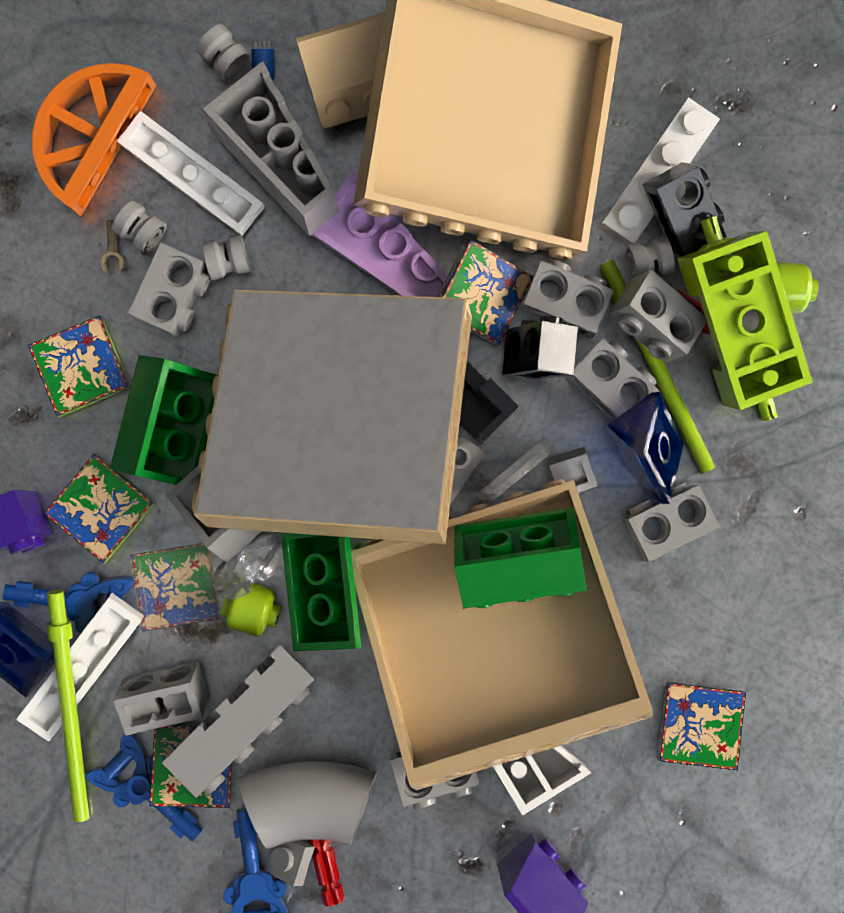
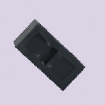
[643,162,727,257]
[502,316,578,380]

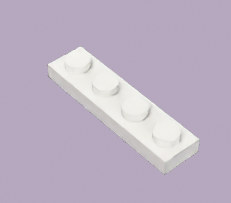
[601,97,720,245]
[117,111,265,236]
[16,593,144,742]

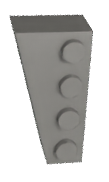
[202,61,339,236]
[162,645,315,798]

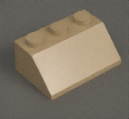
[296,12,385,129]

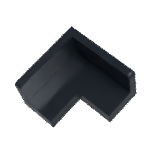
[459,361,519,446]

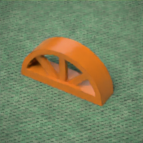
[32,63,157,217]

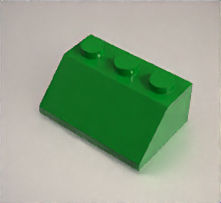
[110,355,219,485]
[454,507,587,609]
[281,532,362,652]

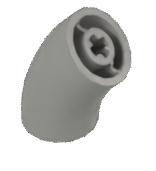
[237,761,377,849]

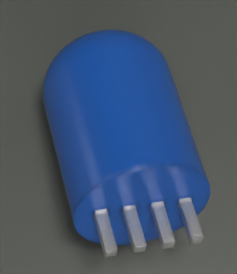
[251,41,275,80]

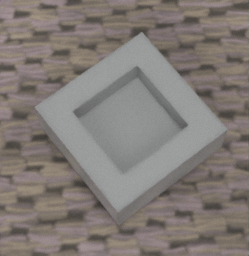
[547,446,598,493]
[264,840,315,886]

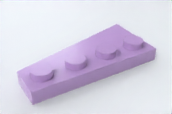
[311,168,451,297]

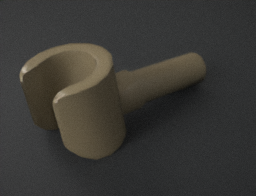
[100,220,127,273]

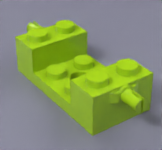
[677,216,813,421]

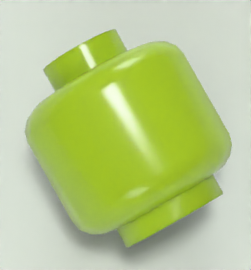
[777,262,819,314]
[220,580,282,637]

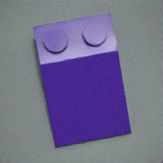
[0,489,54,555]
[497,833,589,913]

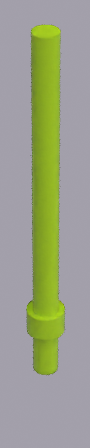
[600,259,716,474]
[46,589,90,822]

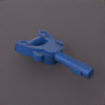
[3,572,134,634]
[85,733,202,842]
[223,808,289,913]

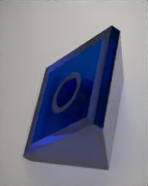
[606,392,684,504]
[0,601,55,698]

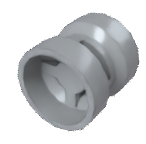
[196,24,251,80]
[111,200,167,255]
[202,234,250,281]
[626,236,675,278]

